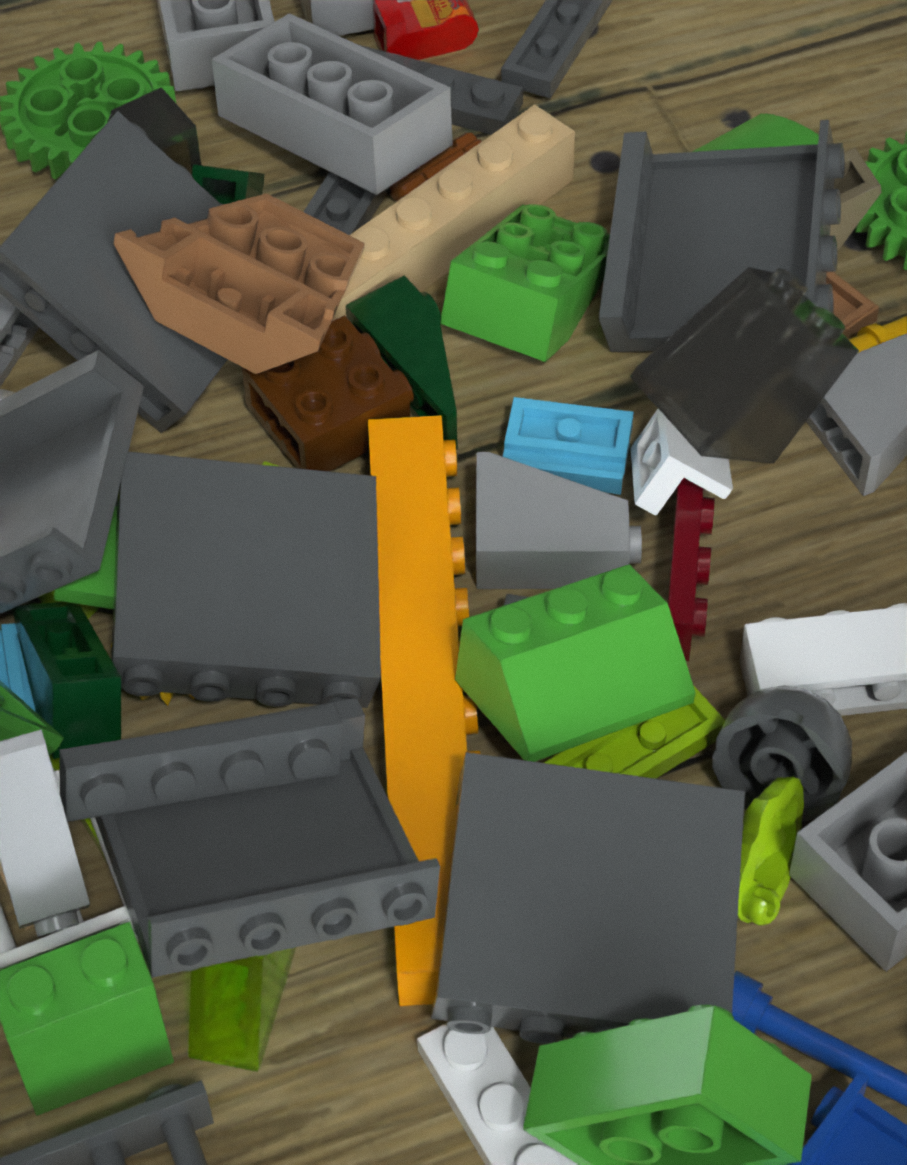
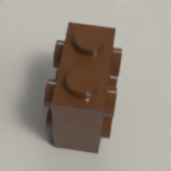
[242,315,414,471]

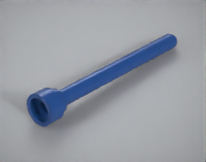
[732,971,907,1107]

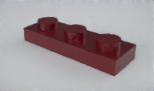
[668,478,715,661]

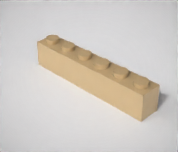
[332,104,575,321]

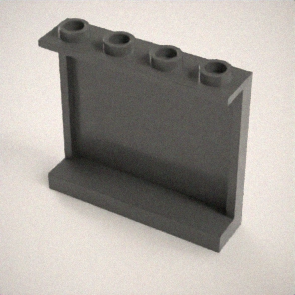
[0,111,228,433]
[599,120,845,352]
[0,350,144,614]
[111,452,381,708]
[95,698,440,978]
[431,752,745,1044]

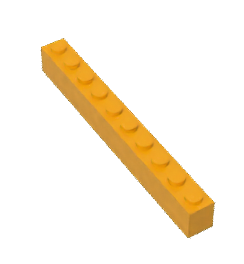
[368,415,481,1006]

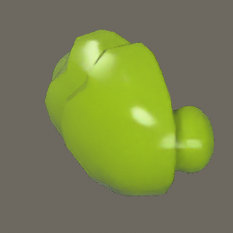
[738,777,804,926]

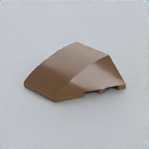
[113,193,365,374]

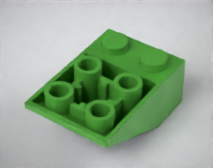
[440,204,610,362]

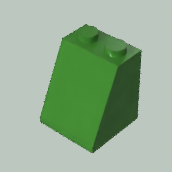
[0,922,174,1116]

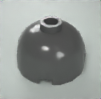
[712,685,852,822]

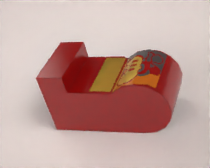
[373,0,479,60]

